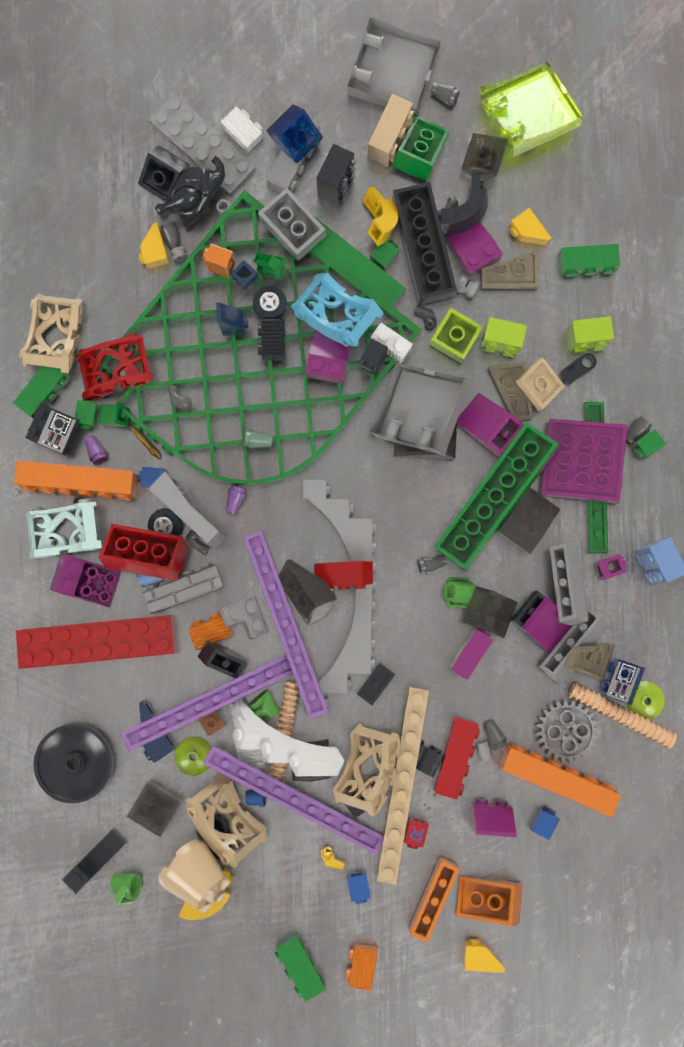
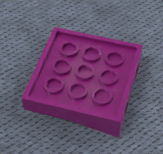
[541,418,628,504]

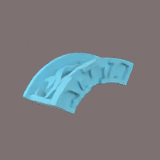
[291,273,384,347]

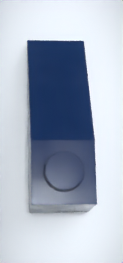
[216,302,249,336]
[139,700,176,763]

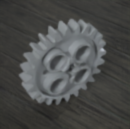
[535,699,600,763]

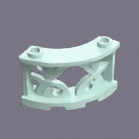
[26,499,102,559]

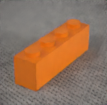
[408,857,460,943]

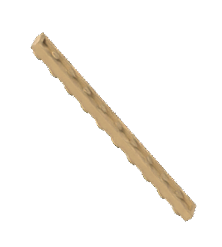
[377,687,429,885]

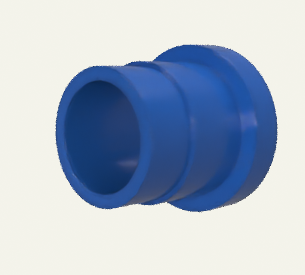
[245,790,266,807]

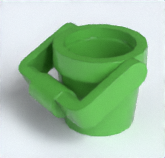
[444,577,476,608]
[247,690,280,722]
[110,873,143,906]

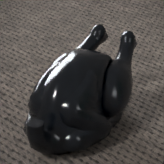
[155,155,225,226]

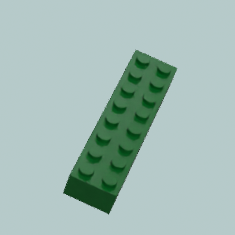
[434,422,559,572]

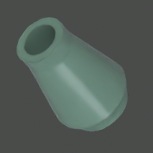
[244,429,272,448]

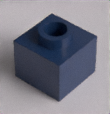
[231,260,259,290]

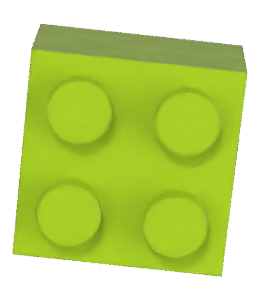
[429,307,483,364]
[566,316,614,354]
[480,317,527,357]

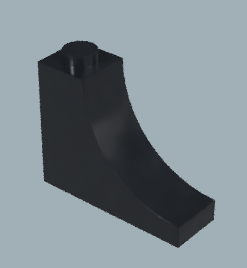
[62,829,127,894]

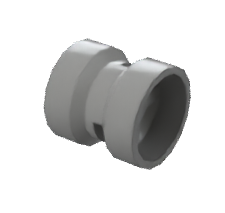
[456,274,480,299]

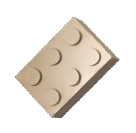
[367,94,414,167]

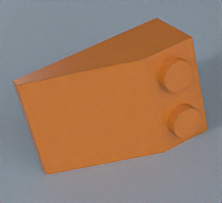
[456,876,523,926]

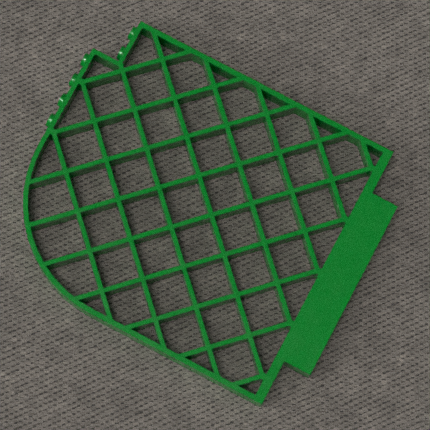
[101,190,422,486]

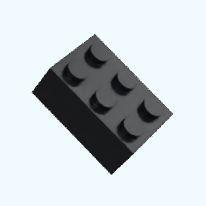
[316,143,356,206]

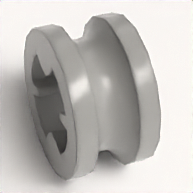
[170,246,189,262]

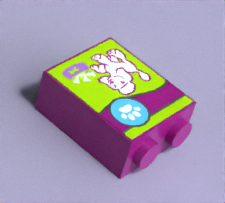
[448,628,493,680]

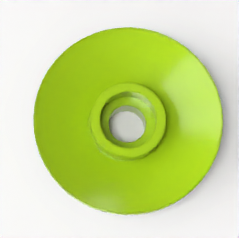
[626,681,665,720]
[174,737,211,776]

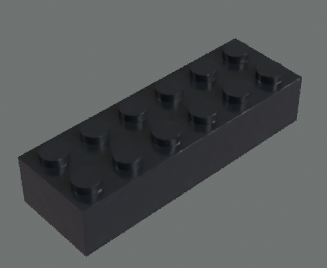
[392,182,457,305]

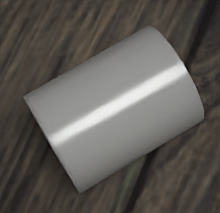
[216,199,230,217]
[475,740,494,762]

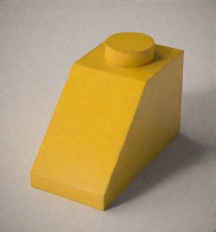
[509,208,551,246]
[139,222,169,269]
[463,939,505,973]

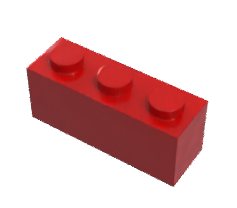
[314,561,374,590]

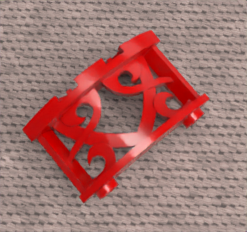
[75,333,152,401]

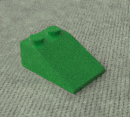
[392,115,450,182]

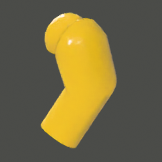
[321,846,345,871]

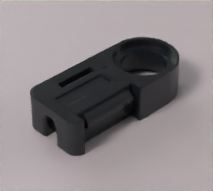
[559,353,597,386]

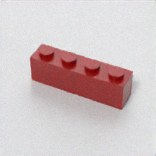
[433,716,480,800]

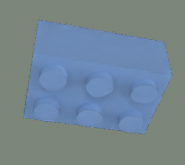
[636,537,684,585]

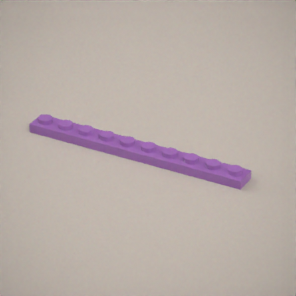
[244,531,329,719]
[121,655,293,752]
[203,745,384,855]

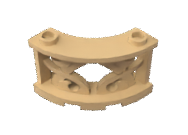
[20,294,83,373]
[333,724,400,817]
[186,773,267,868]

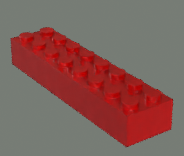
[15,615,177,669]

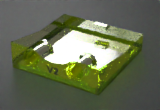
[480,61,583,157]

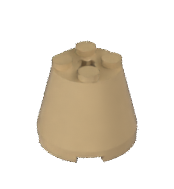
[158,839,229,913]

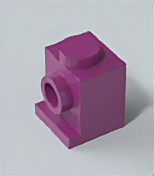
[595,554,627,580]

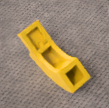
[362,186,398,246]
[179,867,233,920]

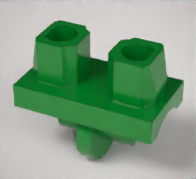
[253,252,288,279]

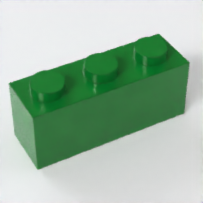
[559,244,620,277]
[13,366,70,419]
[275,933,326,1002]

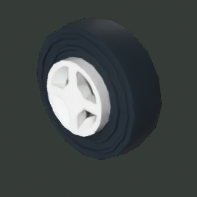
[253,286,287,319]
[147,508,182,536]

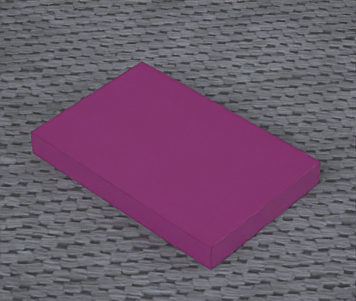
[522,597,573,653]

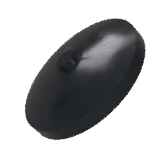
[33,724,113,803]

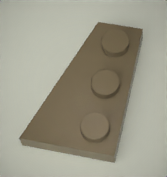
[481,250,539,289]
[488,362,533,420]
[565,643,615,681]

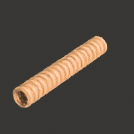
[268,680,300,783]
[569,681,677,749]

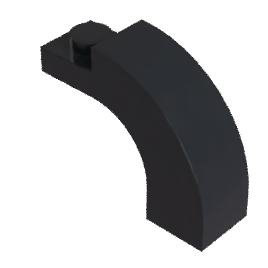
[441,173,488,235]

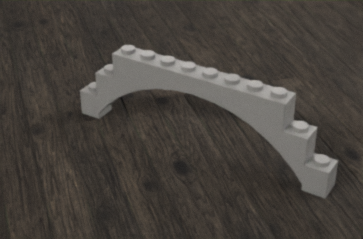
[300,480,376,713]

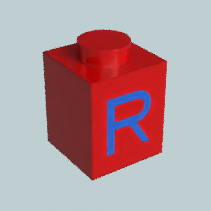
[404,817,429,849]

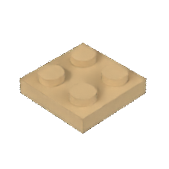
[515,357,565,411]

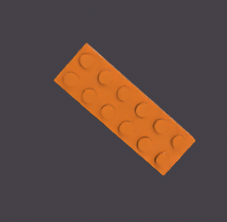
[14,461,138,501]
[497,743,622,818]

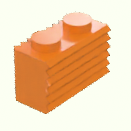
[203,244,236,279]
[188,612,233,650]
[345,943,378,991]

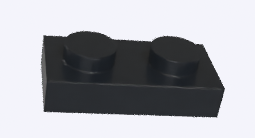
[357,663,395,705]

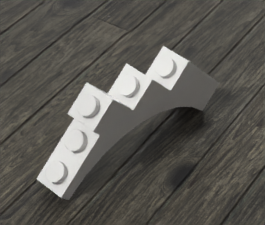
[228,698,344,776]

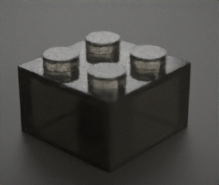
[463,586,518,638]
[127,779,184,837]

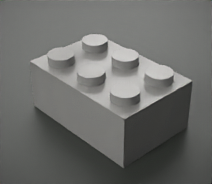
[258,188,326,261]

